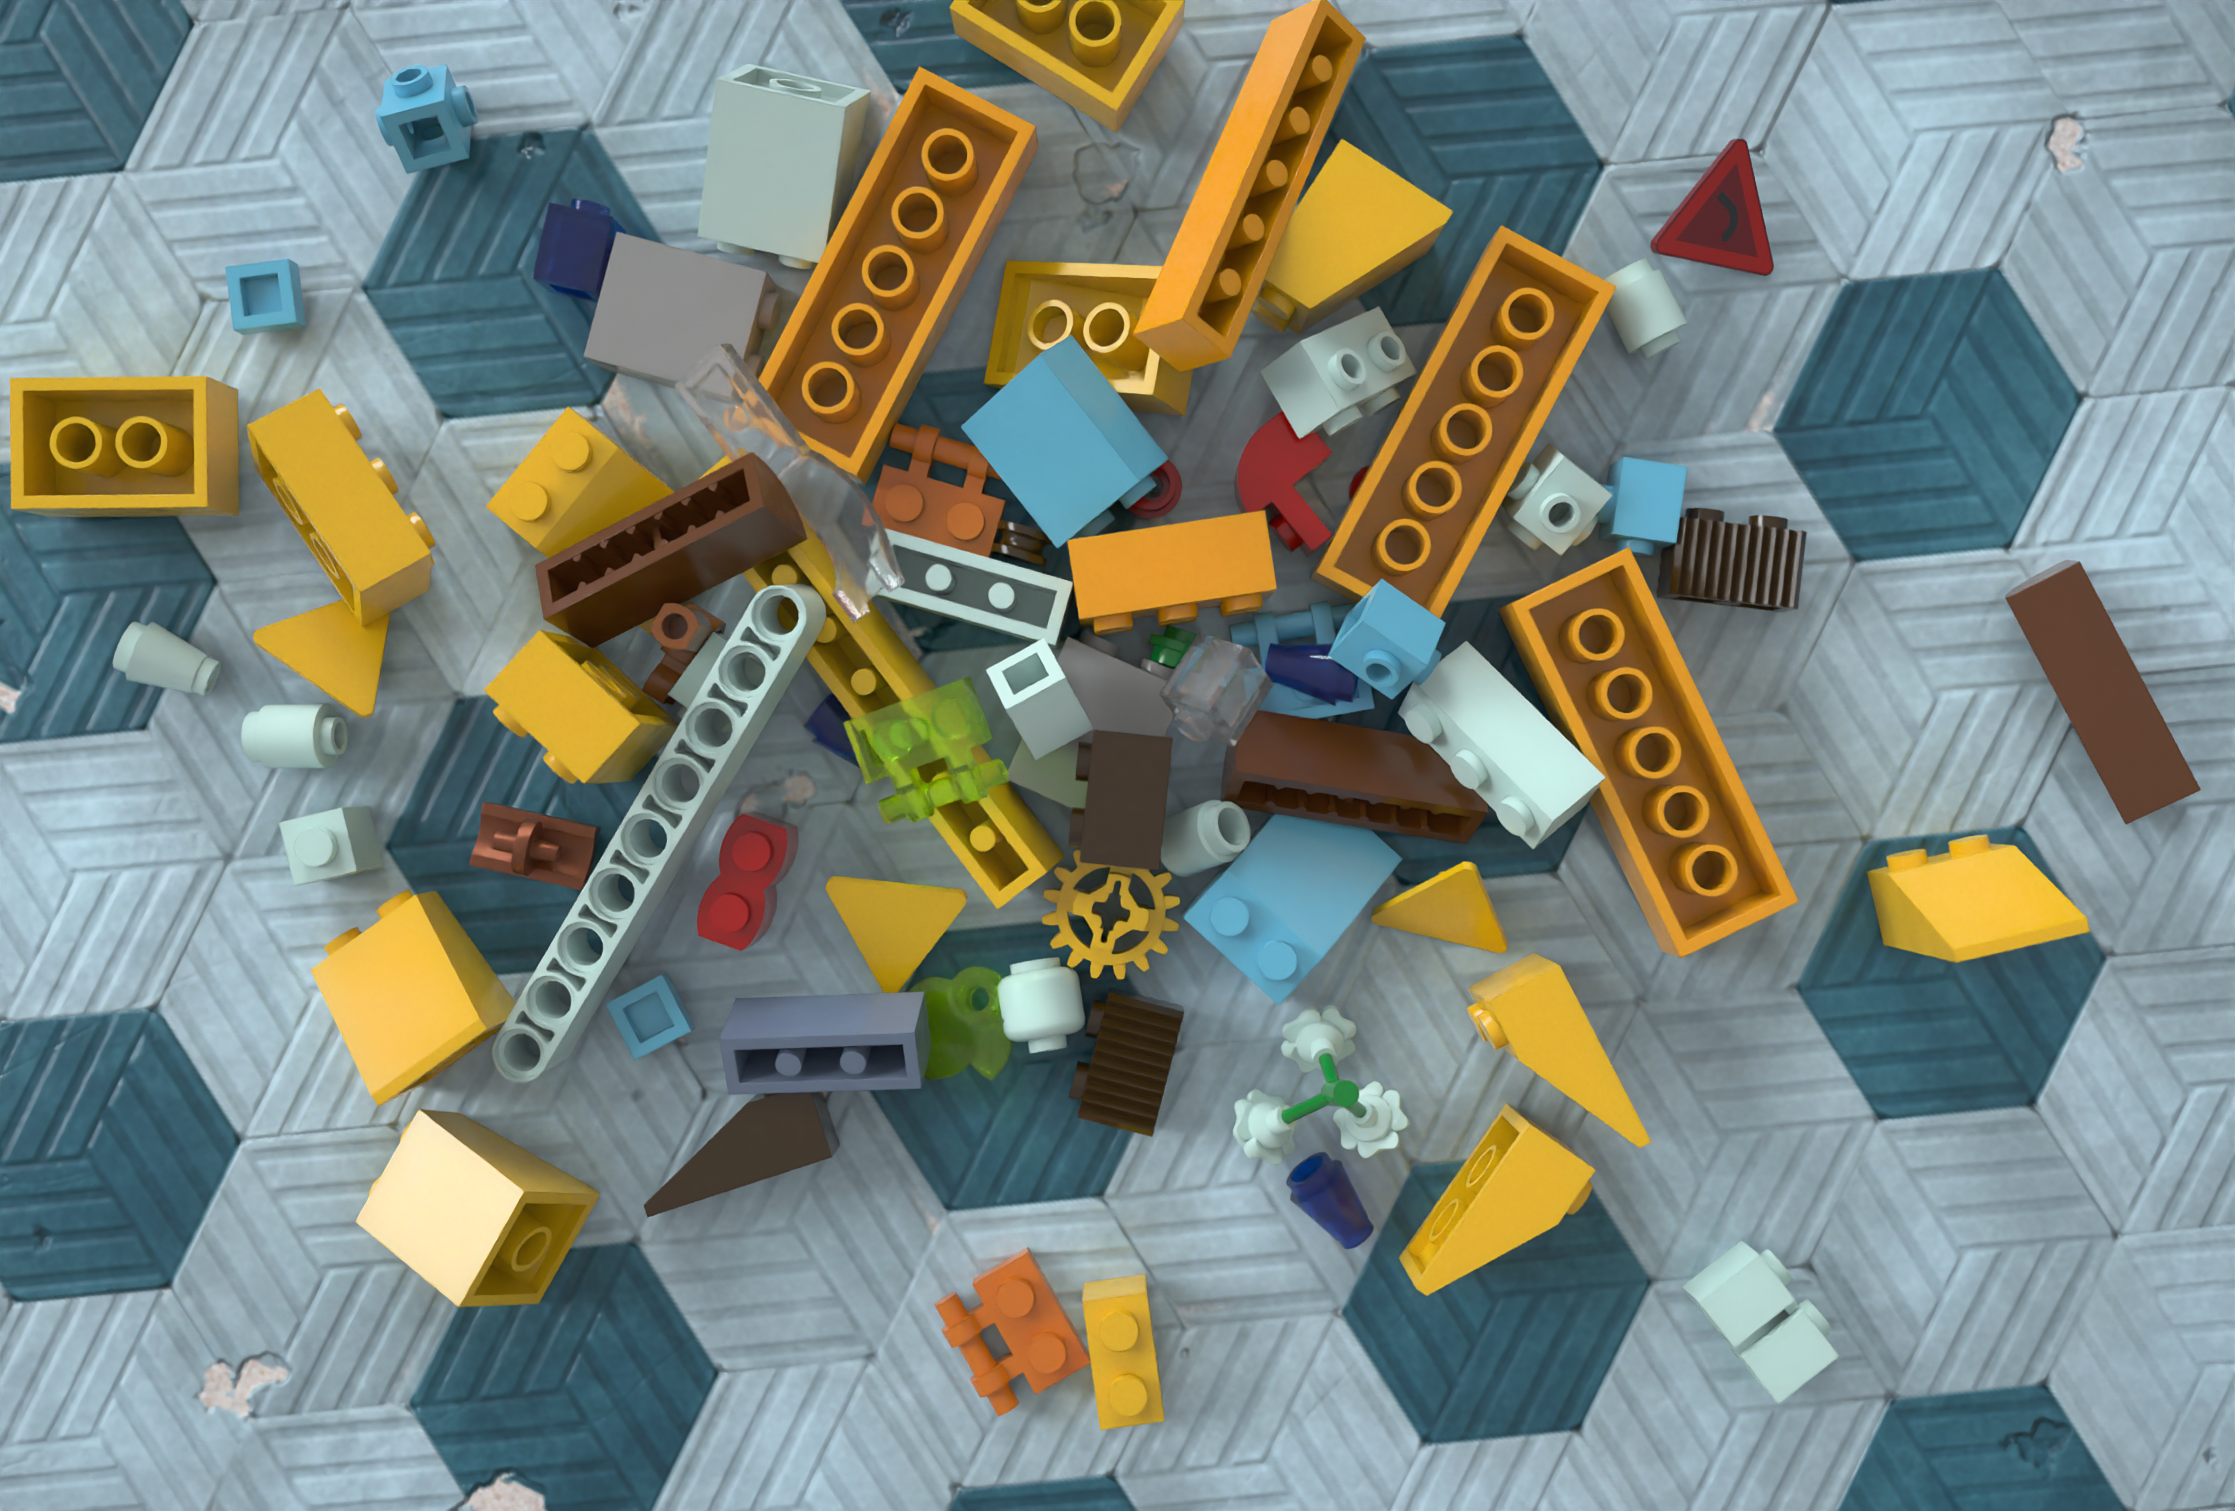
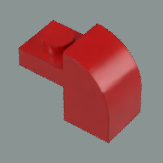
[1234,410,1333,557]

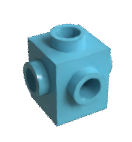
[376,64,478,174]

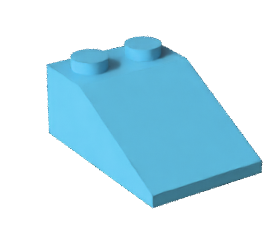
[1181,813,1402,1005]

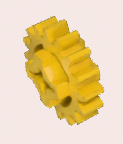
[1042,848,1180,980]

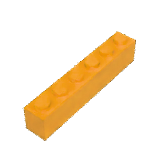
[1133,0,1366,373]

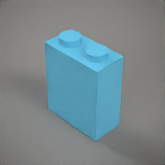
[961,335,1169,549]

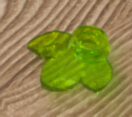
[908,967,1012,1080]

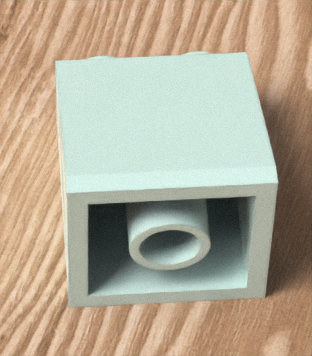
[697,64,871,269]

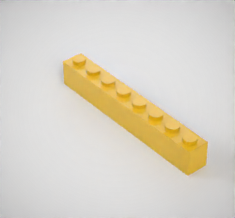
[698,451,1065,909]

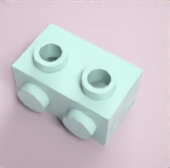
[1260,307,1418,439]

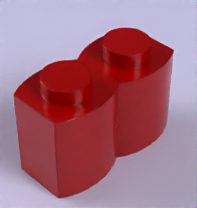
[697,811,799,951]

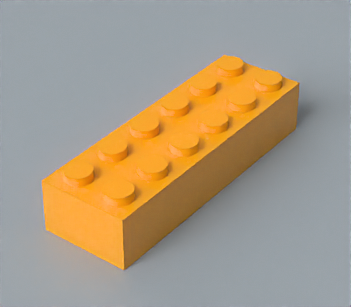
[740,66,1039,485]
[1310,225,1616,619]
[1498,547,1799,958]

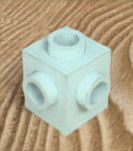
[1501,443,1612,556]

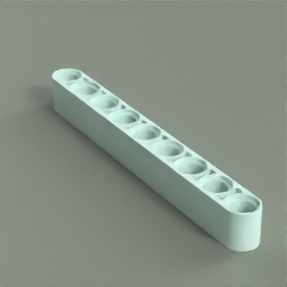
[492,584,826,1082]

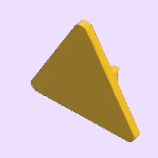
[253,599,391,718]
[1371,862,1508,953]
[825,876,967,993]

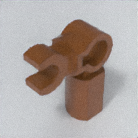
[642,602,726,705]

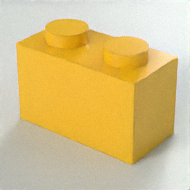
[1082,1274,1165,1430]

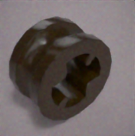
[991,520,1052,568]

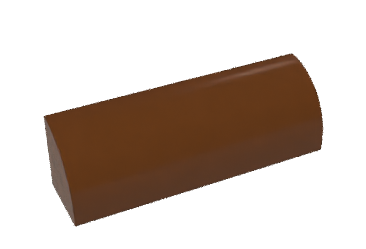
[535,452,808,649]
[2005,560,2201,824]
[1220,706,1488,844]

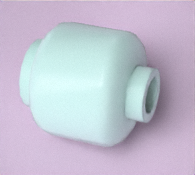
[998,957,1085,1054]

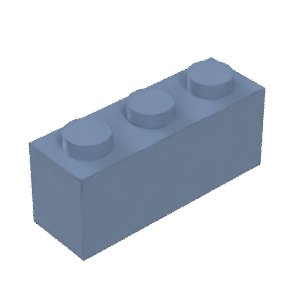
[719,992,931,1095]

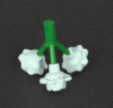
[1233,1005,1410,1166]

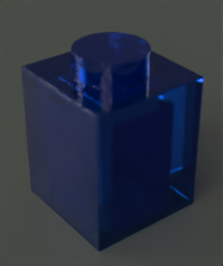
[532,198,627,303]

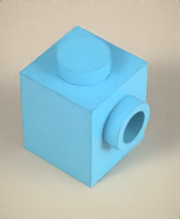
[1596,457,1688,558]
[1328,579,1446,700]

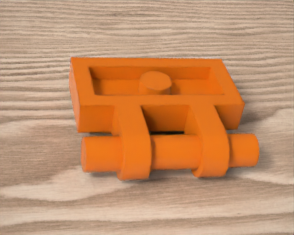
[866,423,1007,558]
[934,1247,1091,1416]

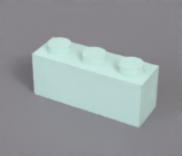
[867,528,1075,649]
[1398,641,1605,849]

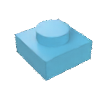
[225,259,306,335]
[605,972,696,1061]

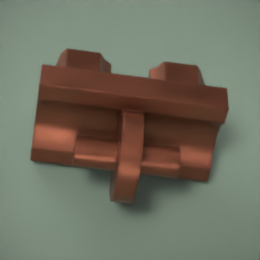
[469,802,601,890]

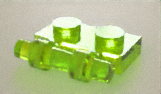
[843,676,1009,824]

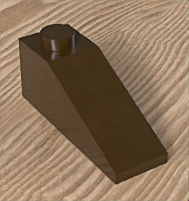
[644,1092,840,1218]

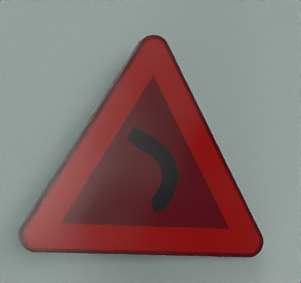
[1650,139,1774,276]

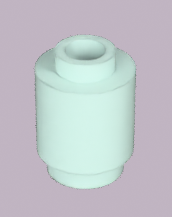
[1604,258,1688,360]
[241,704,348,768]
[1160,800,1250,877]

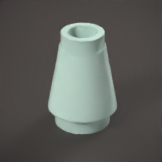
[113,622,222,697]

